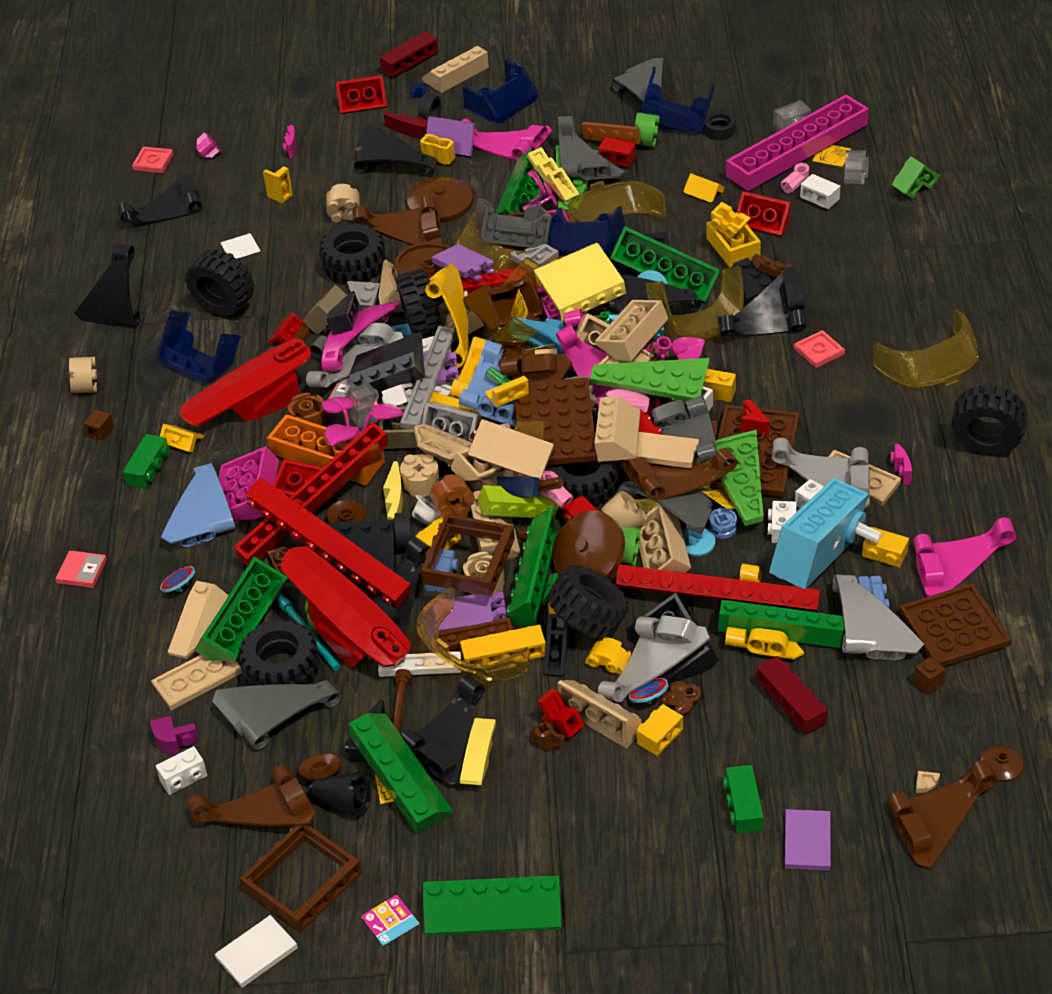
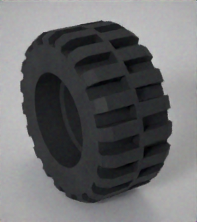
[319,223,386,284]
[185,249,254,317]
[395,268,443,338]
[951,384,1028,455]
[545,460,618,507]
[548,565,629,638]
[239,619,320,686]

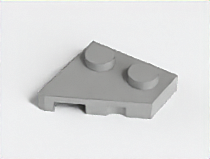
[510,244,559,273]
[347,281,380,310]

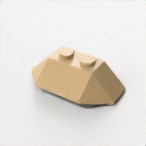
[414,424,472,467]

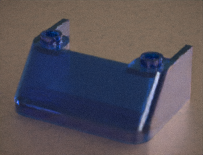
[463,59,538,124]
[641,66,715,134]
[547,206,626,256]
[157,310,241,383]

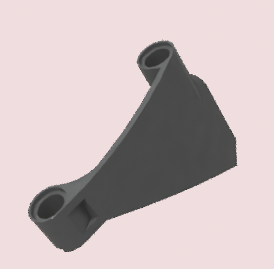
[611,58,669,122]
[558,116,625,180]
[651,395,718,463]
[616,481,714,534]
[212,680,342,750]

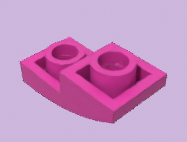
[282,125,296,159]
[540,295,560,319]
[890,444,912,485]

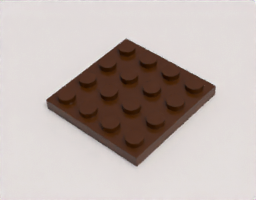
[899,583,1012,667]

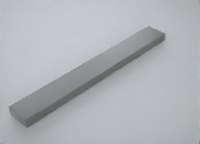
[400,326,456,430]

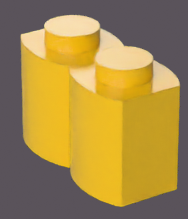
[420,134,455,165]

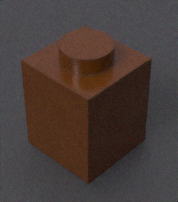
[83,410,114,441]
[914,657,946,695]

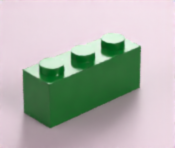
[123,434,170,489]
[722,765,764,834]

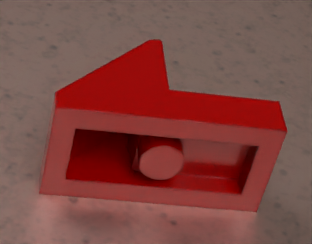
[740,399,770,436]

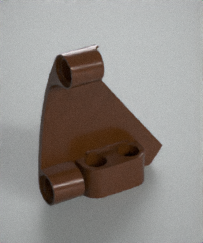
[887,760,998,869]

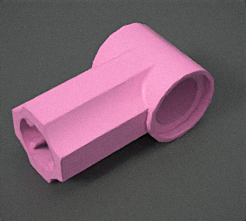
[781,163,809,194]
[539,471,574,509]

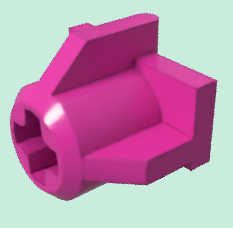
[196,132,222,158]

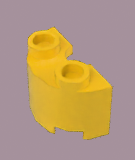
[710,202,750,237]
[585,637,631,675]

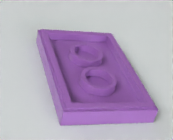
[427,116,475,156]
[785,809,831,871]

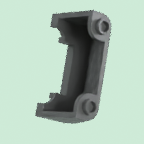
[475,198,552,248]

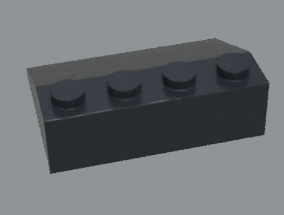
[349,332,425,401]
[315,520,396,578]
[627,593,720,684]

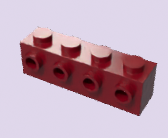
[379,31,439,77]
[756,656,828,735]

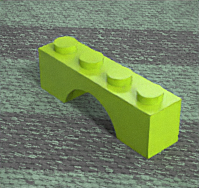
[477,485,559,518]

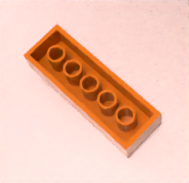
[267,414,385,486]

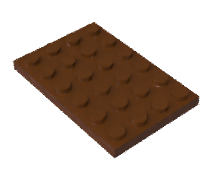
[515,377,598,465]
[709,405,800,497]

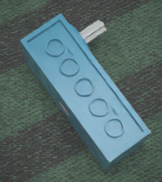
[769,478,882,589]

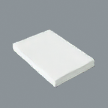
[215,915,298,988]

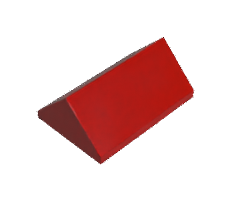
[336,75,387,113]
[737,191,791,236]
[272,459,335,504]

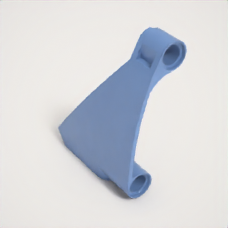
[459,340,517,427]
[161,463,235,547]

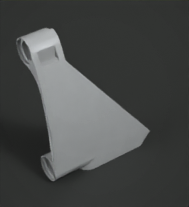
[306,323,404,388]
[772,438,870,508]
[833,574,924,660]
[598,616,710,702]

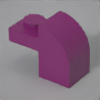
[150,716,199,755]

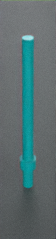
[275,591,340,671]

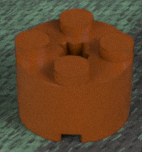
[288,393,327,427]
[430,474,475,517]

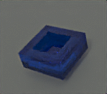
[410,83,427,98]

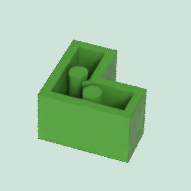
[891,156,940,198]

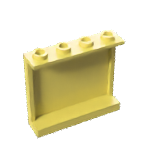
[534,243,626,322]

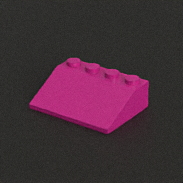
[218,446,279,520]

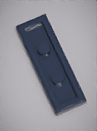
[497,476,539,497]

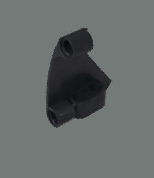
[354,124,436,177]
[117,174,202,223]
[74,243,140,326]
[717,267,807,336]
[605,274,702,315]
[356,537,431,636]
[401,674,486,786]

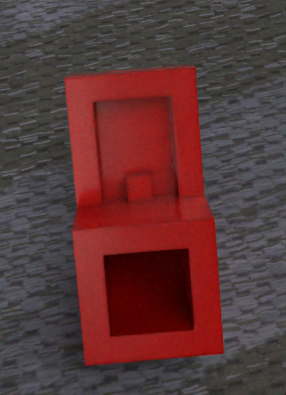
[537,689,584,738]

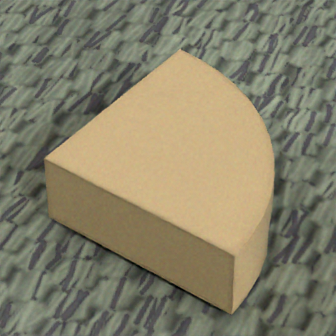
[916,771,940,793]

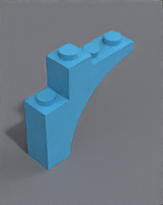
[508,317,577,377]

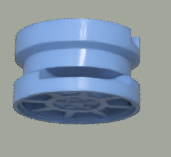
[709,508,737,539]

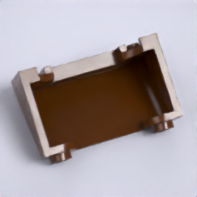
[463,275,546,333]

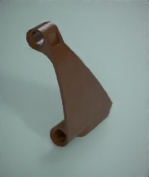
[352,196,443,245]
[501,353,572,429]
[620,448,738,501]
[187,765,316,826]

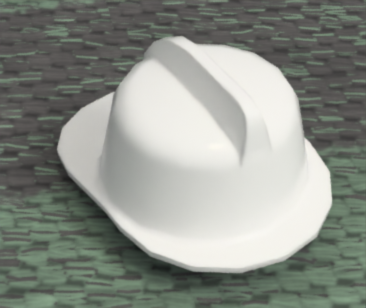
[412,495,441,525]

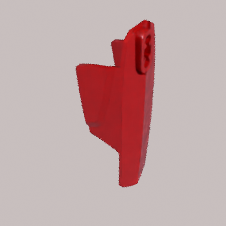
[180,339,311,426]
[280,546,411,668]

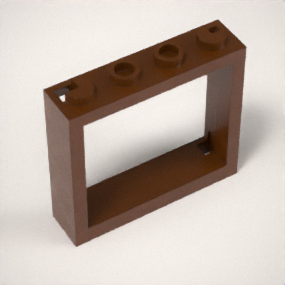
[419,514,515,597]
[240,825,362,933]

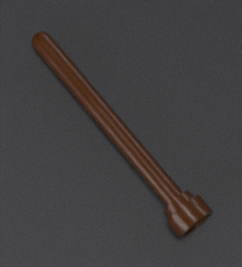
[392,669,412,732]

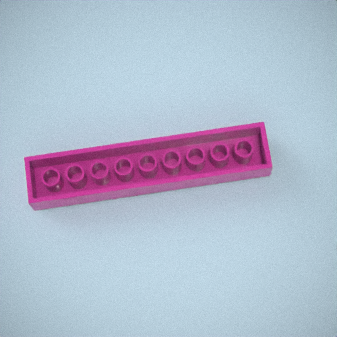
[726,95,869,191]

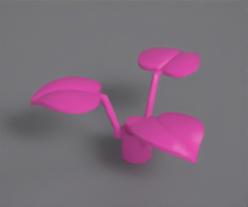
[523,170,574,239]
[643,336,705,361]
[322,397,404,447]

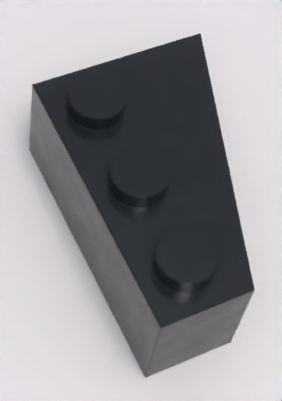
[733,257,773,306]

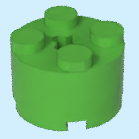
[635,113,660,148]
[620,526,641,566]

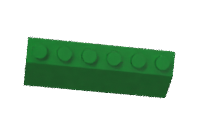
[495,149,546,215]
[610,226,720,302]
[507,508,557,627]
[194,557,288,661]
[718,600,844,648]
[349,713,454,834]
[423,875,562,936]

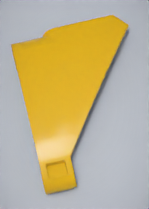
[425,263,469,368]
[450,336,486,398]
[725,564,804,659]

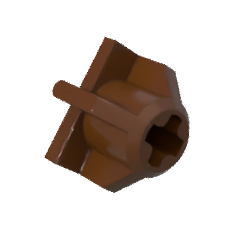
[530,722,566,750]

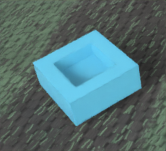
[391,323,412,338]

